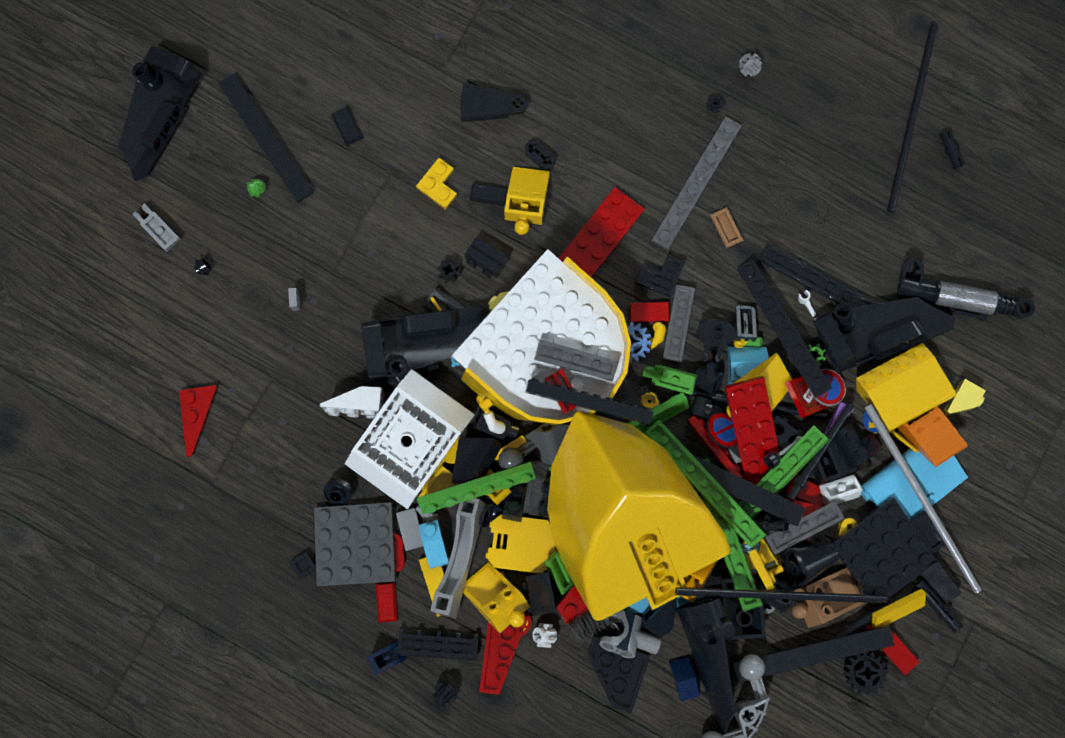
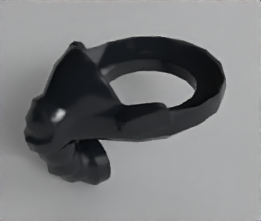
[479,498,503,528]

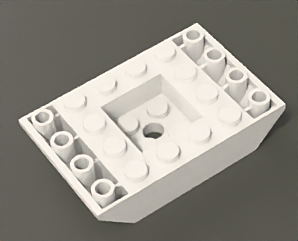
[345,369,475,509]

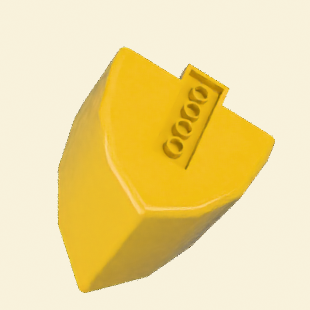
[547,411,731,621]

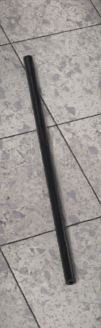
[887,23,938,213]
[675,587,888,603]

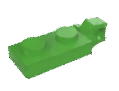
[642,365,697,395]

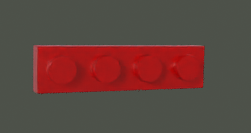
[687,416,743,478]

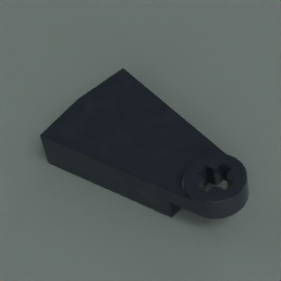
[460,83,527,123]

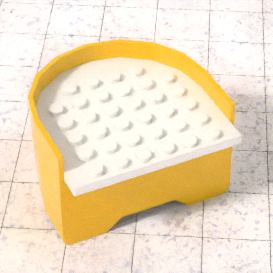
[451,249,631,425]

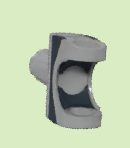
[599,611,661,658]

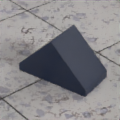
[367,642,406,675]
[669,657,699,701]

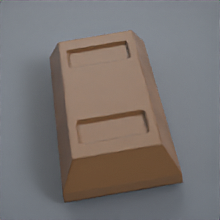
[710,207,743,248]

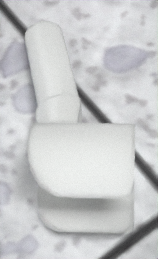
[798,290,816,317]

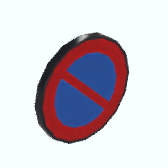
[706,412,737,449]

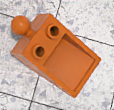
[898,406,968,467]

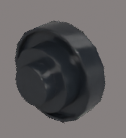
[323,479,353,506]

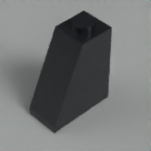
[452,438,502,485]

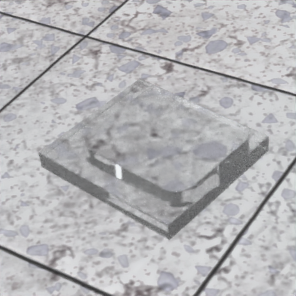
[523,479,543,516]

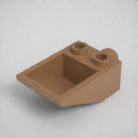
[792,568,865,628]

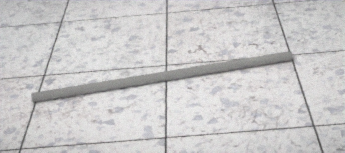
[864,404,982,594]

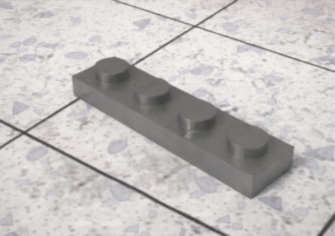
[662,285,695,363]
[534,339,618,381]
[764,501,845,555]

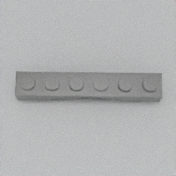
[430,498,486,619]

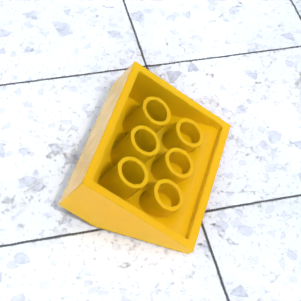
[856,343,957,432]

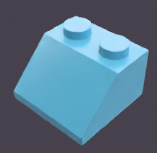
[728,346,769,385]

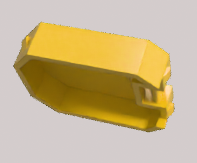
[486,515,556,574]

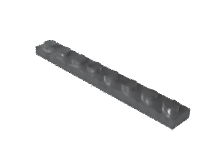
[651,117,742,251]

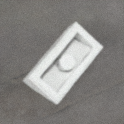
[819,474,863,505]

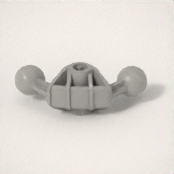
[701,655,770,738]

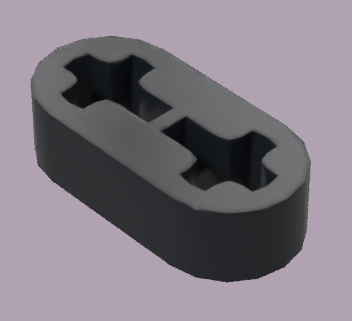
[525,140,555,171]

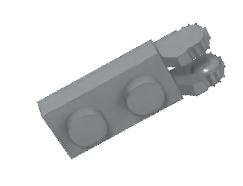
[133,204,181,252]

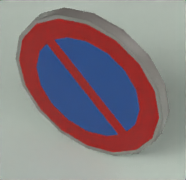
[810,369,846,406]

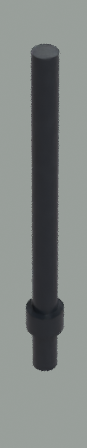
[787,402,855,501]

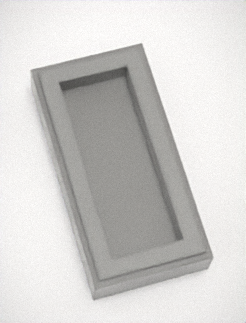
[396,508,423,551]

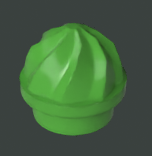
[247,179,266,198]

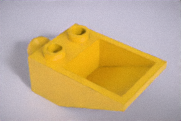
[504,167,550,235]
[726,353,792,417]
[463,562,530,633]

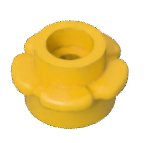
[641,392,659,410]

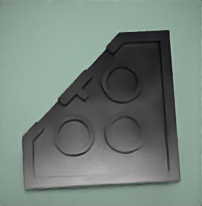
[587,636,650,713]

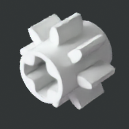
[532,623,557,648]

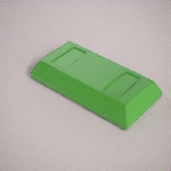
[544,550,573,595]

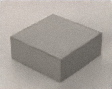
[288,288,300,311]

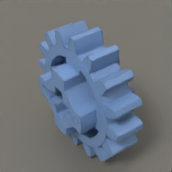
[626,322,652,364]

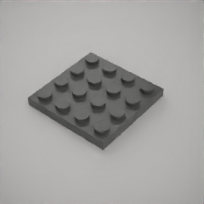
[314,503,396,586]

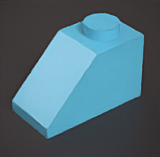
[418,520,449,569]

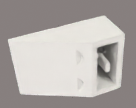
[320,386,385,419]

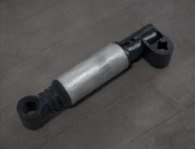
[897,258,1035,319]

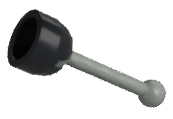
[763,436,802,469]

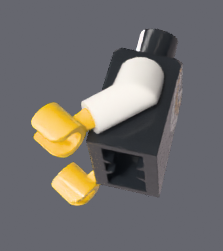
[473,395,519,439]

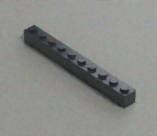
[525,378,653,425]

